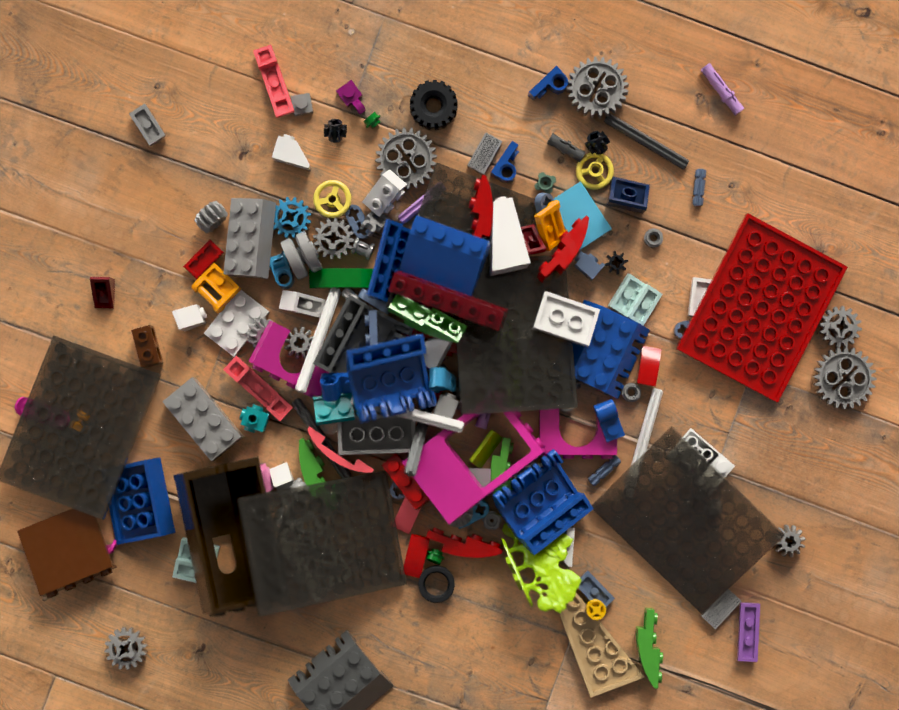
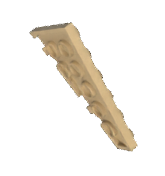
[559,592,644,697]

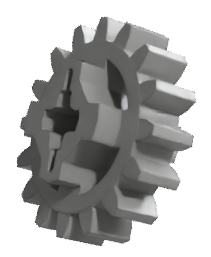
[313,218,355,260]
[818,306,862,348]
[104,627,148,670]

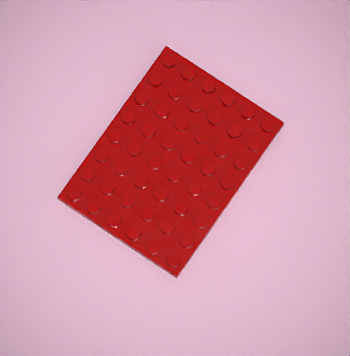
[676,213,848,403]

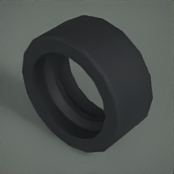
[418,565,455,603]

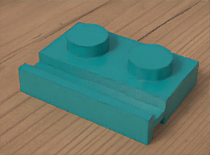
[313,393,355,425]

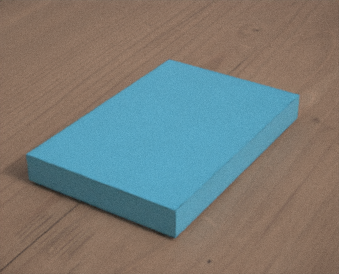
[554,181,612,250]

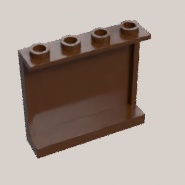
[17,502,117,599]

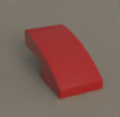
[636,346,661,387]
[402,534,430,578]

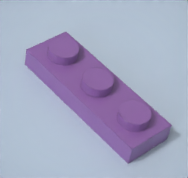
[737,602,760,662]

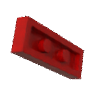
[382,453,430,510]

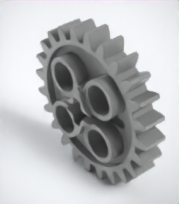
[567,57,629,118]
[375,127,437,190]
[812,347,877,409]

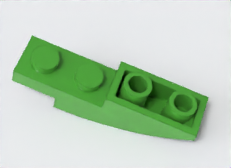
[388,294,467,343]
[491,437,514,516]
[299,438,339,512]
[636,608,663,688]

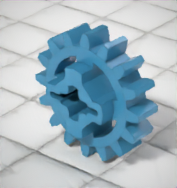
[273,197,312,239]

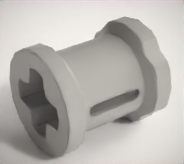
[351,238,375,260]

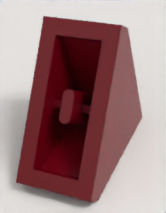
[521,224,546,256]
[90,277,115,309]

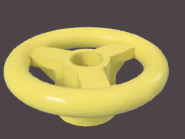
[576,152,614,190]
[313,180,351,218]

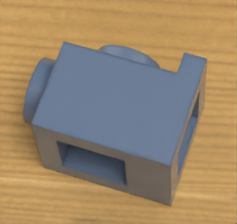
[574,251,605,281]

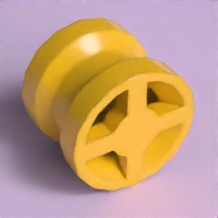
[586,599,606,620]

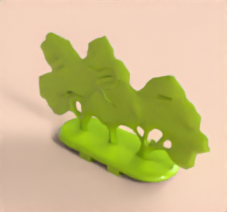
[501,523,581,613]

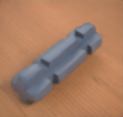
[692,169,706,207]
[588,455,621,486]

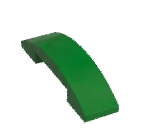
[309,268,373,289]

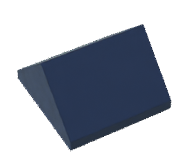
[606,177,650,214]

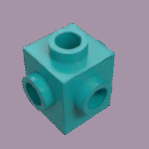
[239,404,271,433]

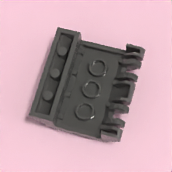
[313,295,414,373]
[288,630,394,710]

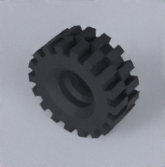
[410,80,458,130]

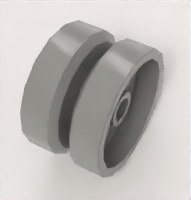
[280,231,323,280]

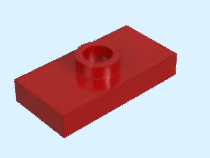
[183,240,224,279]

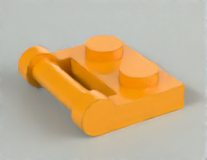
[534,200,568,251]
[191,263,241,313]

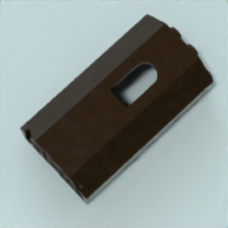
[174,457,288,617]

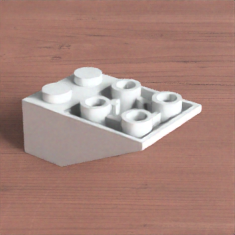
[666,428,735,495]

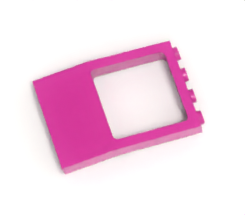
[402,391,546,524]

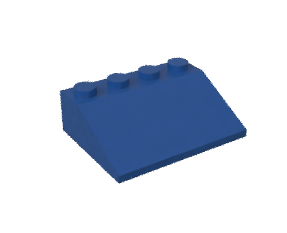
[399,215,491,296]
[102,457,176,545]

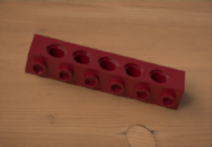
[389,271,509,330]

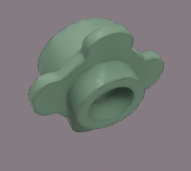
[535,172,556,194]

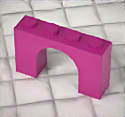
[249,320,330,398]
[539,408,617,459]

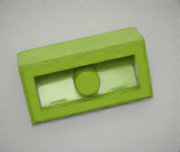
[469,430,502,468]

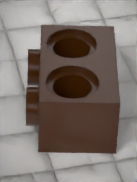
[131,325,163,368]

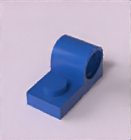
[528,66,568,101]
[490,141,519,183]
[320,373,351,402]
[593,399,625,442]

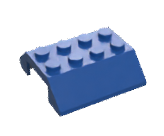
[367,219,422,305]
[552,300,650,399]
[346,334,437,424]
[492,449,594,555]

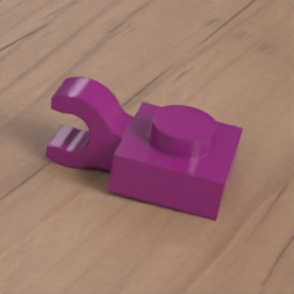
[336,80,366,114]

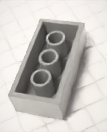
[223,198,276,279]
[162,377,244,461]
[337,414,416,455]

